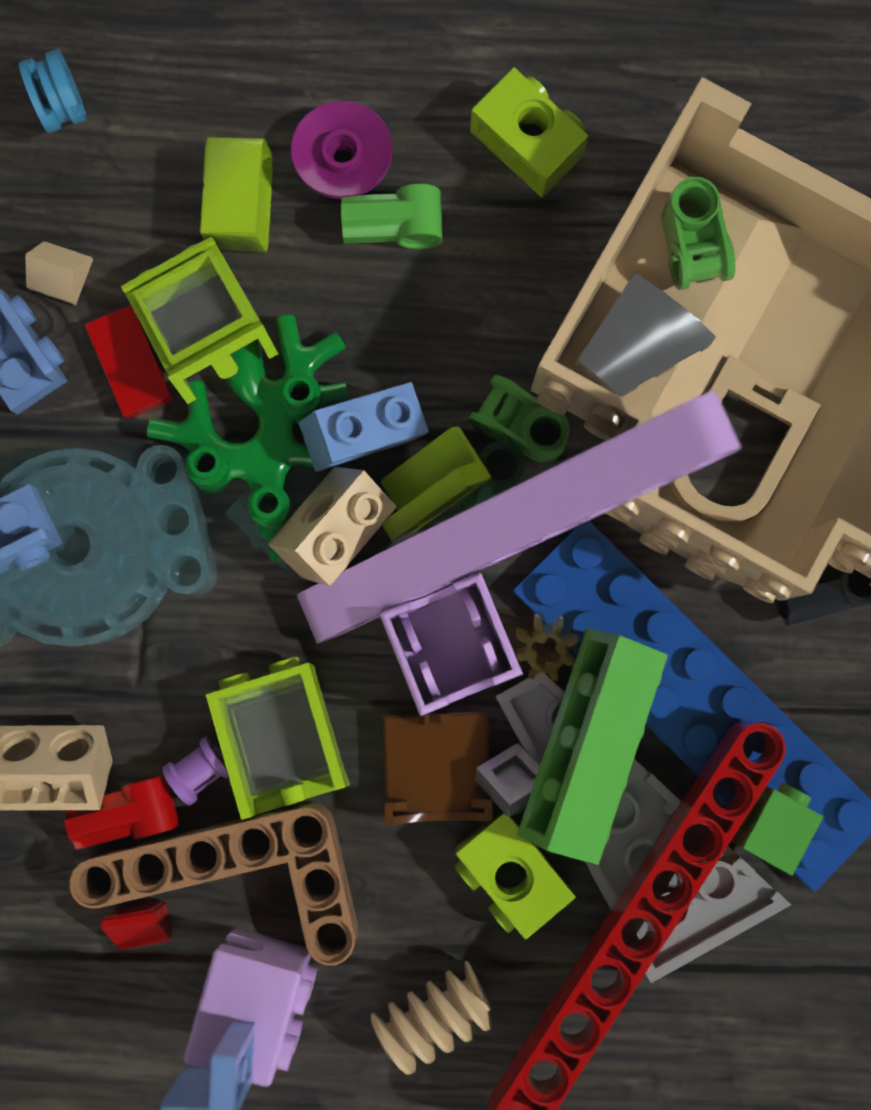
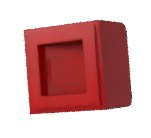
[101,901,172,949]

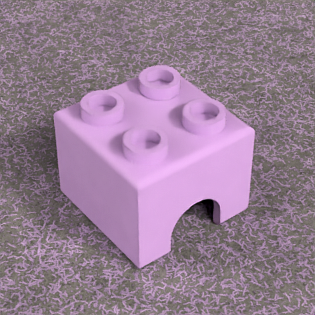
[379,572,523,716]
[184,928,318,1087]

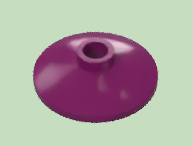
[291,101,393,199]

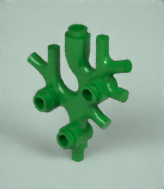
[147,315,349,562]

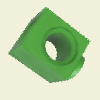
[731,782,824,876]

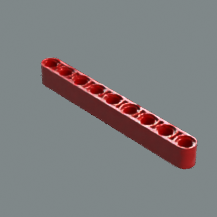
[487,721,785,1110]

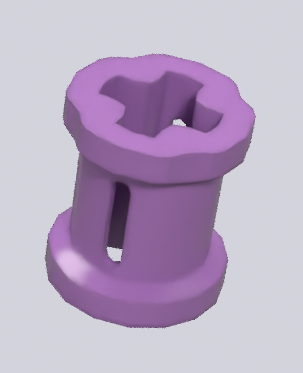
[162,736,229,806]

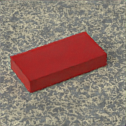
[85,305,174,420]

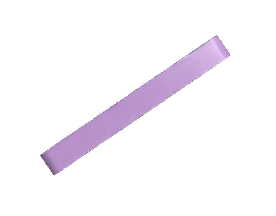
[297,391,741,644]

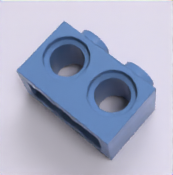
[299,382,429,472]

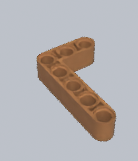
[70,803,358,966]

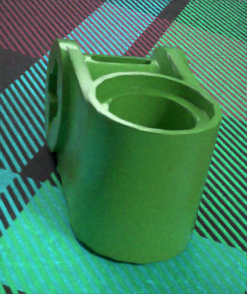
[662,177,736,290]
[467,375,569,463]

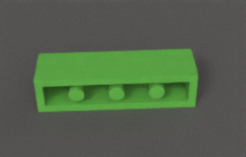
[517,628,668,865]

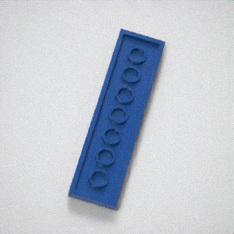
[512,520,871,892]

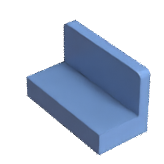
[159,1022,255,1110]

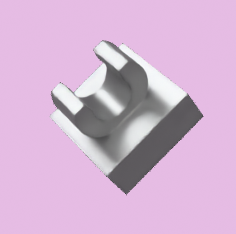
[475,743,540,818]

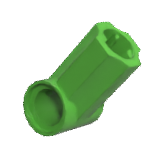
[341,184,443,249]

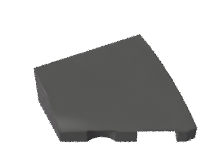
[572,272,716,398]

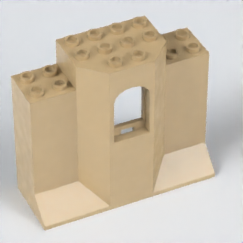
[531,77,871,603]

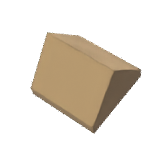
[25,241,93,306]

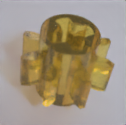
[514,614,578,681]

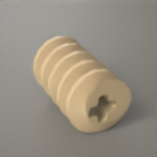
[371,961,492,1075]

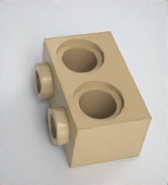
[0,725,113,810]

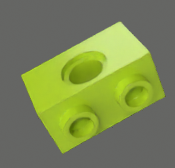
[470,67,589,198]
[454,809,576,940]

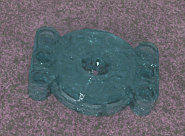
[0,445,217,647]

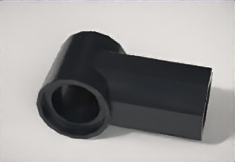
[774,566,871,626]

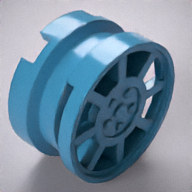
[18,49,87,134]

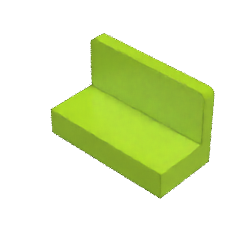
[382,426,491,541]

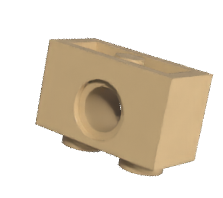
[268,467,397,586]

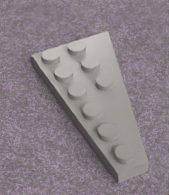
[495,671,791,983]

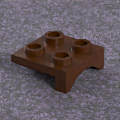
[383,711,493,825]

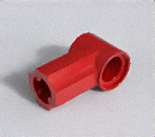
[64,775,180,850]

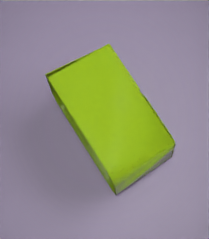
[200,137,273,253]

